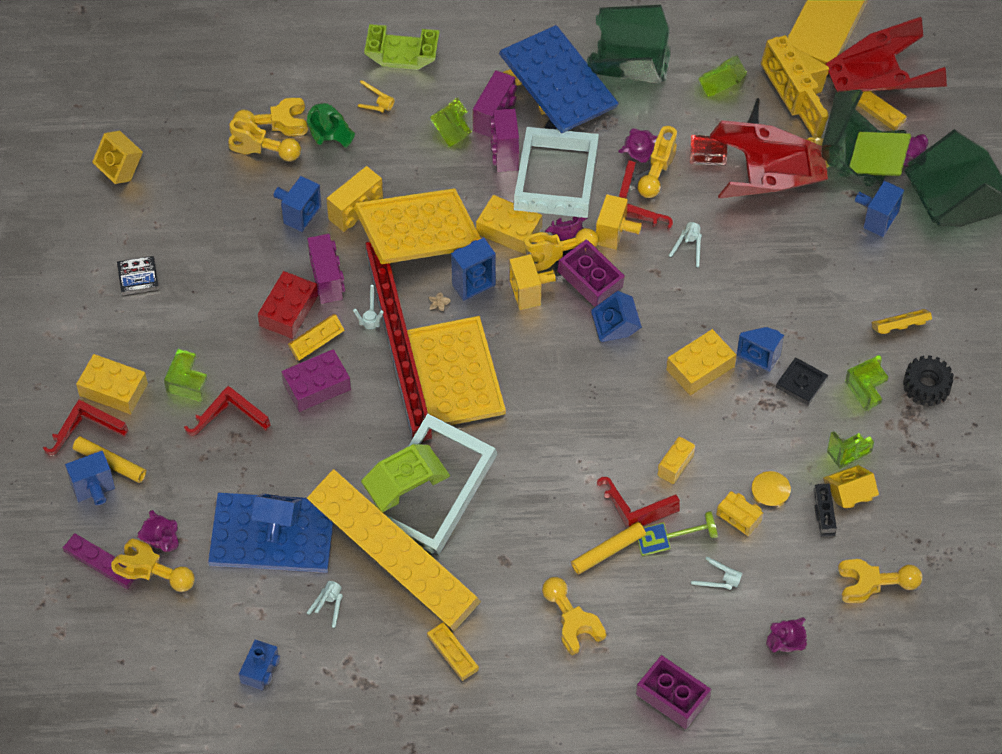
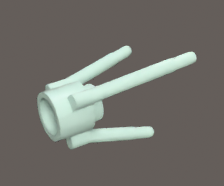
[669,222,702,267]
[353,284,383,330]
[691,557,742,590]
[307,581,343,628]

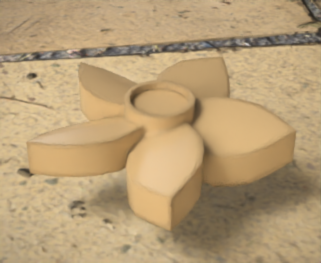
[429,292,451,312]

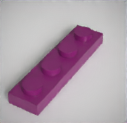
[63,533,135,589]

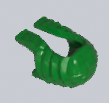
[307,103,355,148]

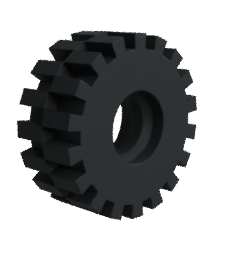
[903,355,954,406]

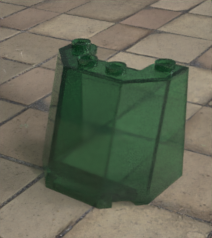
[587,4,671,83]
[821,90,907,187]

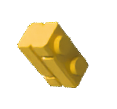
[657,437,695,484]
[716,491,763,536]

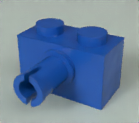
[239,639,280,690]

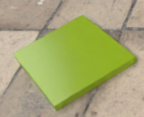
[848,132,911,176]

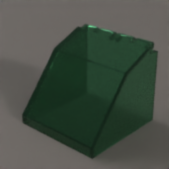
[905,129,1002,227]

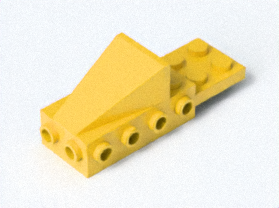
[760,35,829,138]

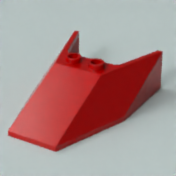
[825,17,947,93]
[710,120,828,199]

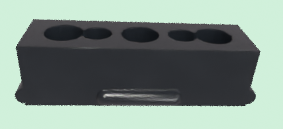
[814,484,837,537]

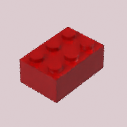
[258,271,318,339]

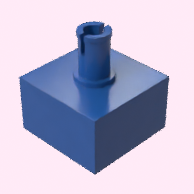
[273,176,322,232]
[855,181,904,237]
[65,450,115,506]
[251,493,301,542]

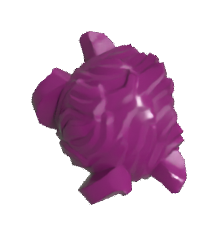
[618,128,658,163]
[903,134,929,167]
[545,216,588,241]
[137,510,179,552]
[766,617,808,653]

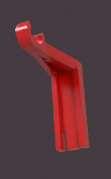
[619,160,673,231]
[184,386,271,436]
[43,399,129,456]
[597,477,680,528]

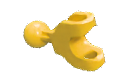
[233,98,308,137]
[228,118,301,162]
[637,126,677,198]
[524,228,599,272]
[111,539,195,592]
[838,559,923,603]
[542,577,606,655]

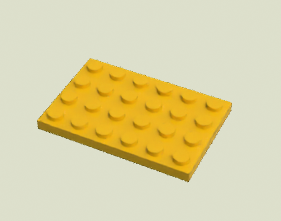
[354,188,481,264]
[407,316,506,425]

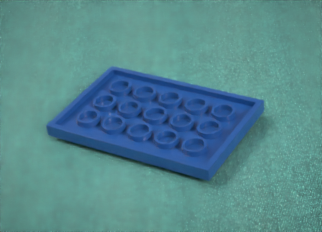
[499,25,619,134]
[208,493,334,573]

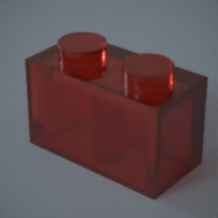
[690,135,728,165]

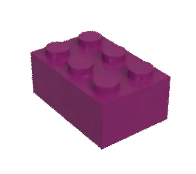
[473,70,517,138]
[490,109,519,173]
[307,234,345,304]
[557,239,625,307]
[281,349,351,412]
[636,655,712,729]

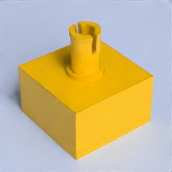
[92,130,143,184]
[596,194,642,250]
[509,254,556,310]

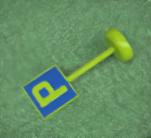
[638,511,718,556]

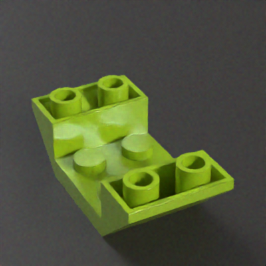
[364,24,440,70]
[361,444,450,513]

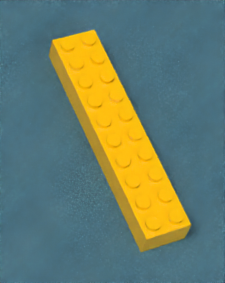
[307,469,481,631]

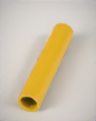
[73,436,147,483]
[571,522,646,575]

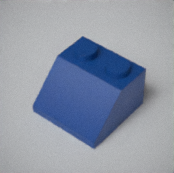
[591,291,642,342]
[736,327,784,372]

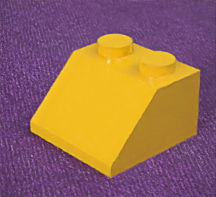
[823,465,879,508]

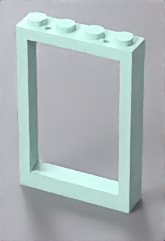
[514,127,599,218]
[374,414,498,555]

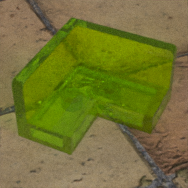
[698,55,747,97]
[430,97,472,147]
[164,349,208,402]
[845,355,888,411]
[827,431,874,469]

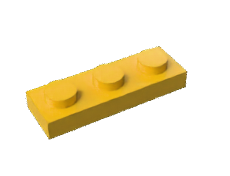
[853,91,907,131]
[871,309,932,334]
[288,314,345,361]
[427,622,479,681]

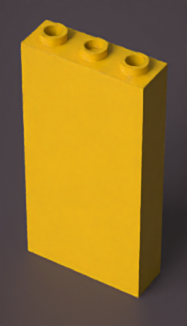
[788,0,868,74]

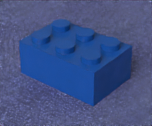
[451,238,496,301]

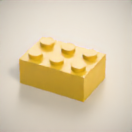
[326,166,383,232]
[476,195,543,255]
[666,329,736,396]
[76,354,148,415]

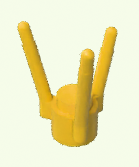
[358,80,395,113]

